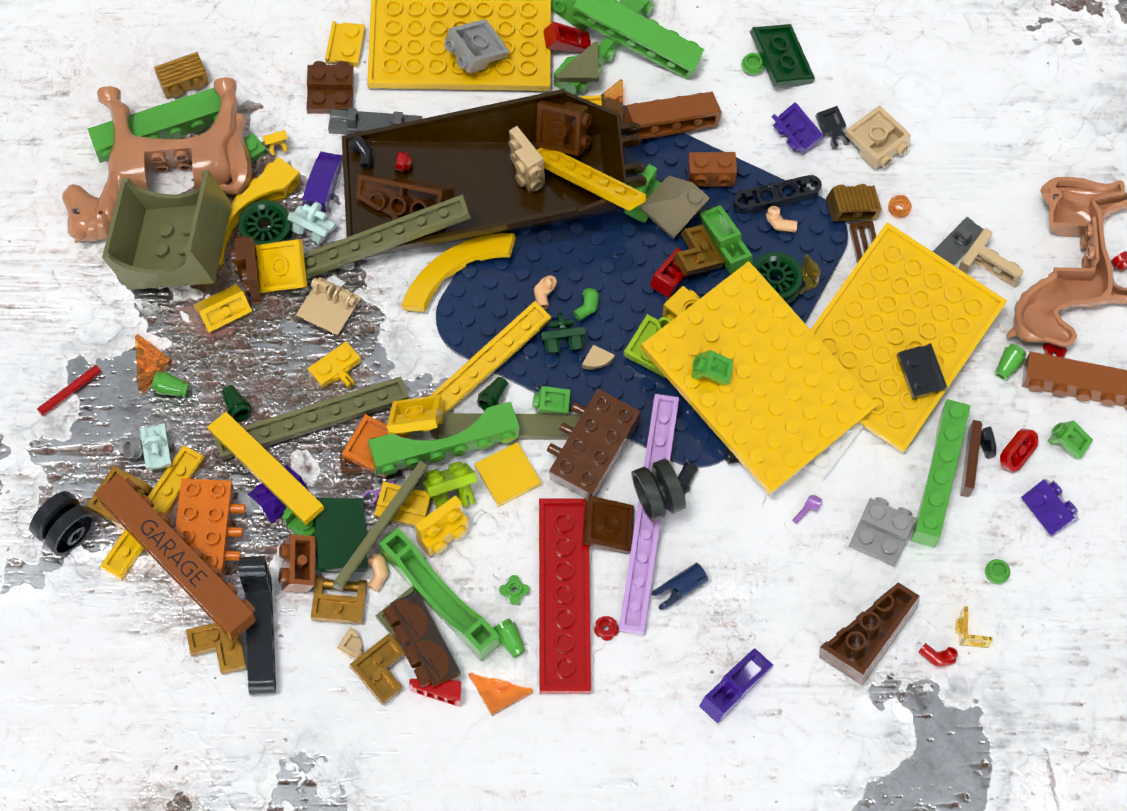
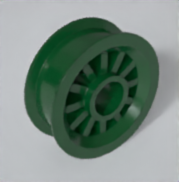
[238,200,292,246]
[753,252,803,304]

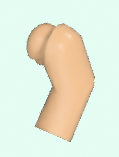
[766,206,797,233]
[534,275,557,310]
[367,554,389,592]

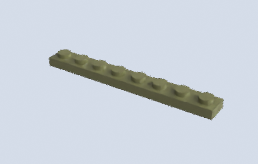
[304,194,471,279]
[214,376,409,461]

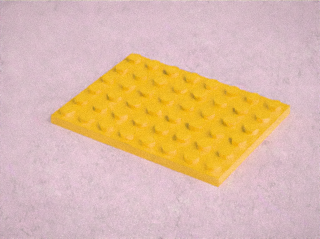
[367,0,551,91]
[810,222,1007,453]
[640,261,878,495]

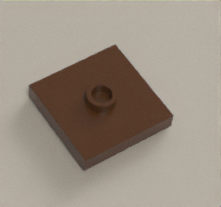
[582,495,634,554]

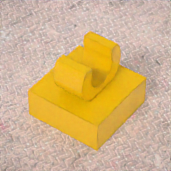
[262,130,288,155]

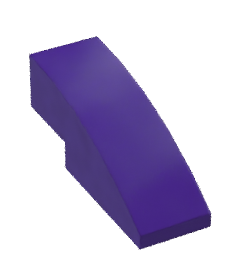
[302,151,343,213]
[699,648,773,723]

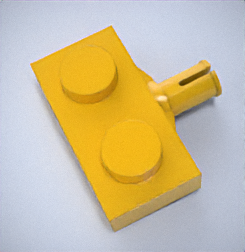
[307,342,362,389]

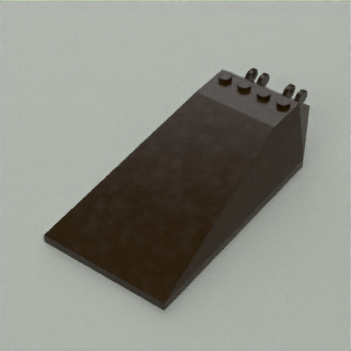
[341,89,647,258]

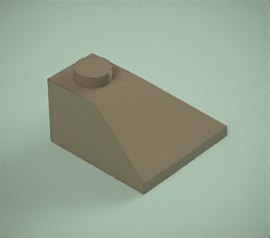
[639,176,710,239]

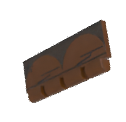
[383,592,461,687]

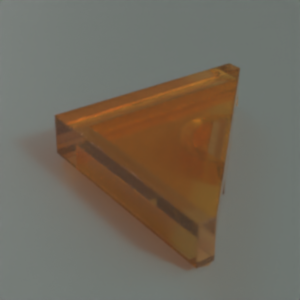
[601,79,623,124]
[135,334,172,394]
[468,672,533,716]

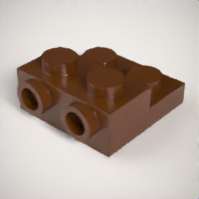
[306,61,354,114]
[536,100,592,156]
[231,236,262,302]

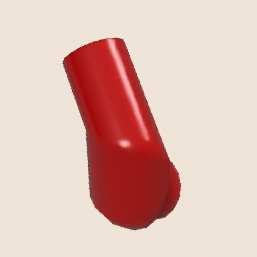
[918,643,958,667]

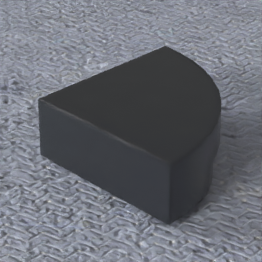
[980,426,996,459]

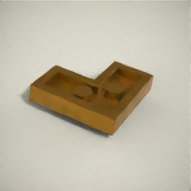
[673,225,725,277]
[186,623,247,675]
[349,633,405,705]

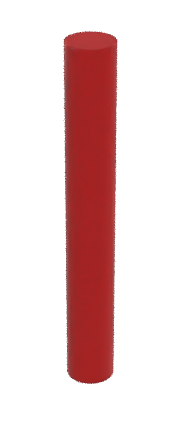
[37,364,101,416]

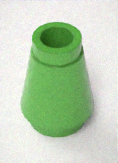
[994,344,1027,381]
[151,371,189,397]
[493,618,526,658]

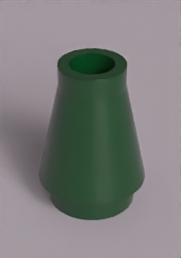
[477,377,509,411]
[221,385,251,421]

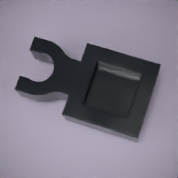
[815,105,850,150]

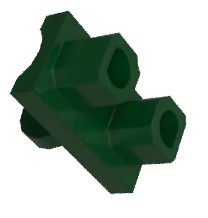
[540,313,586,354]

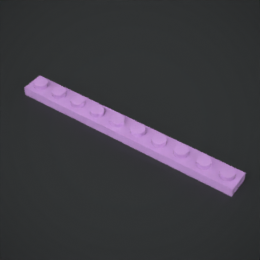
[619,394,679,635]

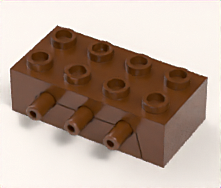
[547,389,641,498]

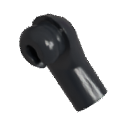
[349,136,372,169]

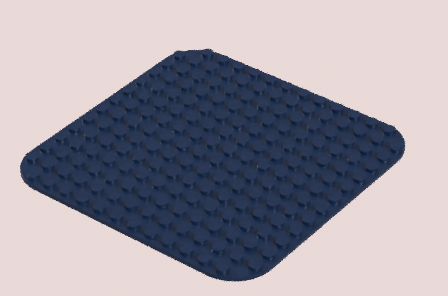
[436,97,848,468]

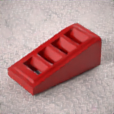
[543,21,591,53]
[650,248,685,297]
[409,678,462,707]

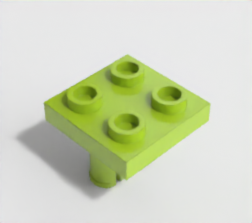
[623,314,671,378]
[420,461,478,509]

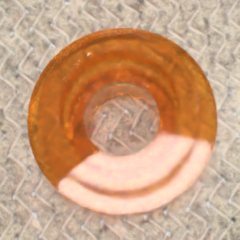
[888,195,912,218]

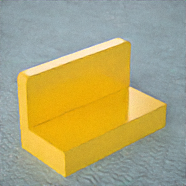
[193,284,252,332]

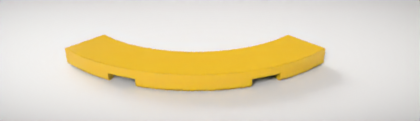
[401,233,516,312]

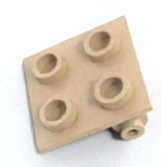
[296,277,361,336]

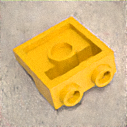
[387,395,445,435]
[415,495,469,557]

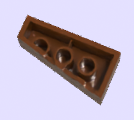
[819,582,920,685]

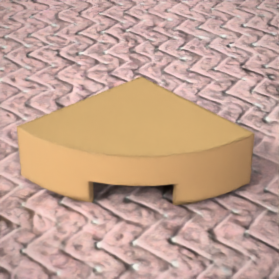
[582,345,615,370]
[337,627,363,660]

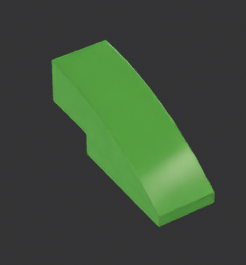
[699,205,753,275]

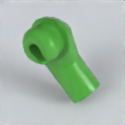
[573,288,599,321]

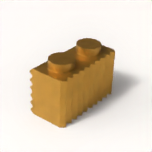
[154,52,209,99]
[826,184,882,221]

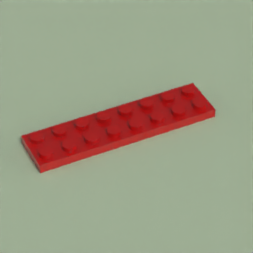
[539,498,591,694]

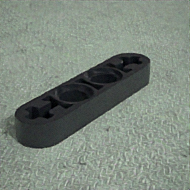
[733,175,822,214]

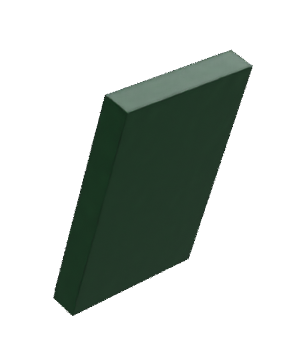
[750,24,815,87]
[314,497,368,572]

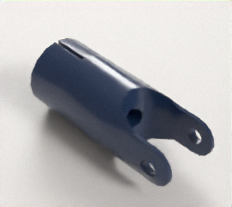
[651,562,709,610]

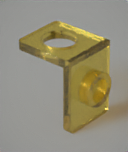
[798,254,821,297]
[955,606,993,648]

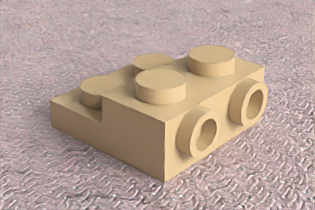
[845,105,911,170]
[508,126,545,193]

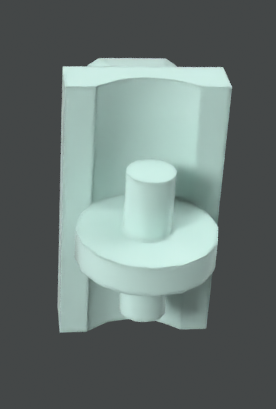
[287,202,337,244]
[140,423,172,471]

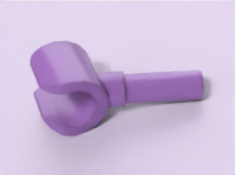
[363,480,395,507]
[792,495,822,524]

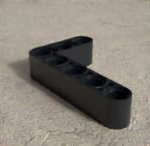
[238,555,276,695]

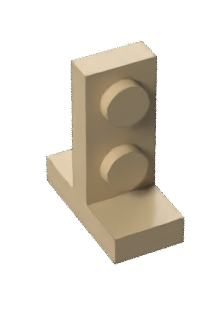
[958,228,1024,288]

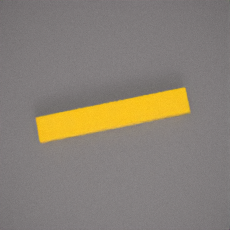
[537,148,646,211]
[430,301,552,413]
[207,412,324,525]
[100,445,205,581]

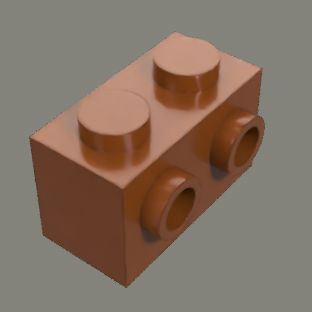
[687,152,737,187]
[278,534,315,593]

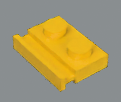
[325,21,365,68]
[374,481,431,528]

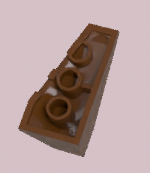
[356,174,455,236]

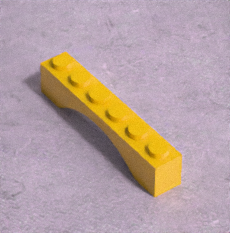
[218,157,302,269]

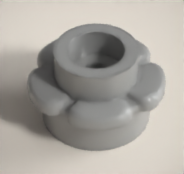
[122,436,144,460]

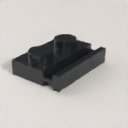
[896,343,947,400]

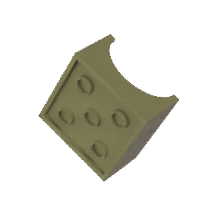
[102,170,232,290]

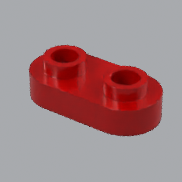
[1000,428,1038,471]

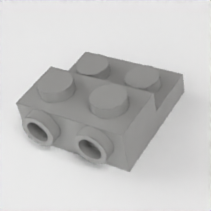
[444,19,510,74]
[848,497,916,567]

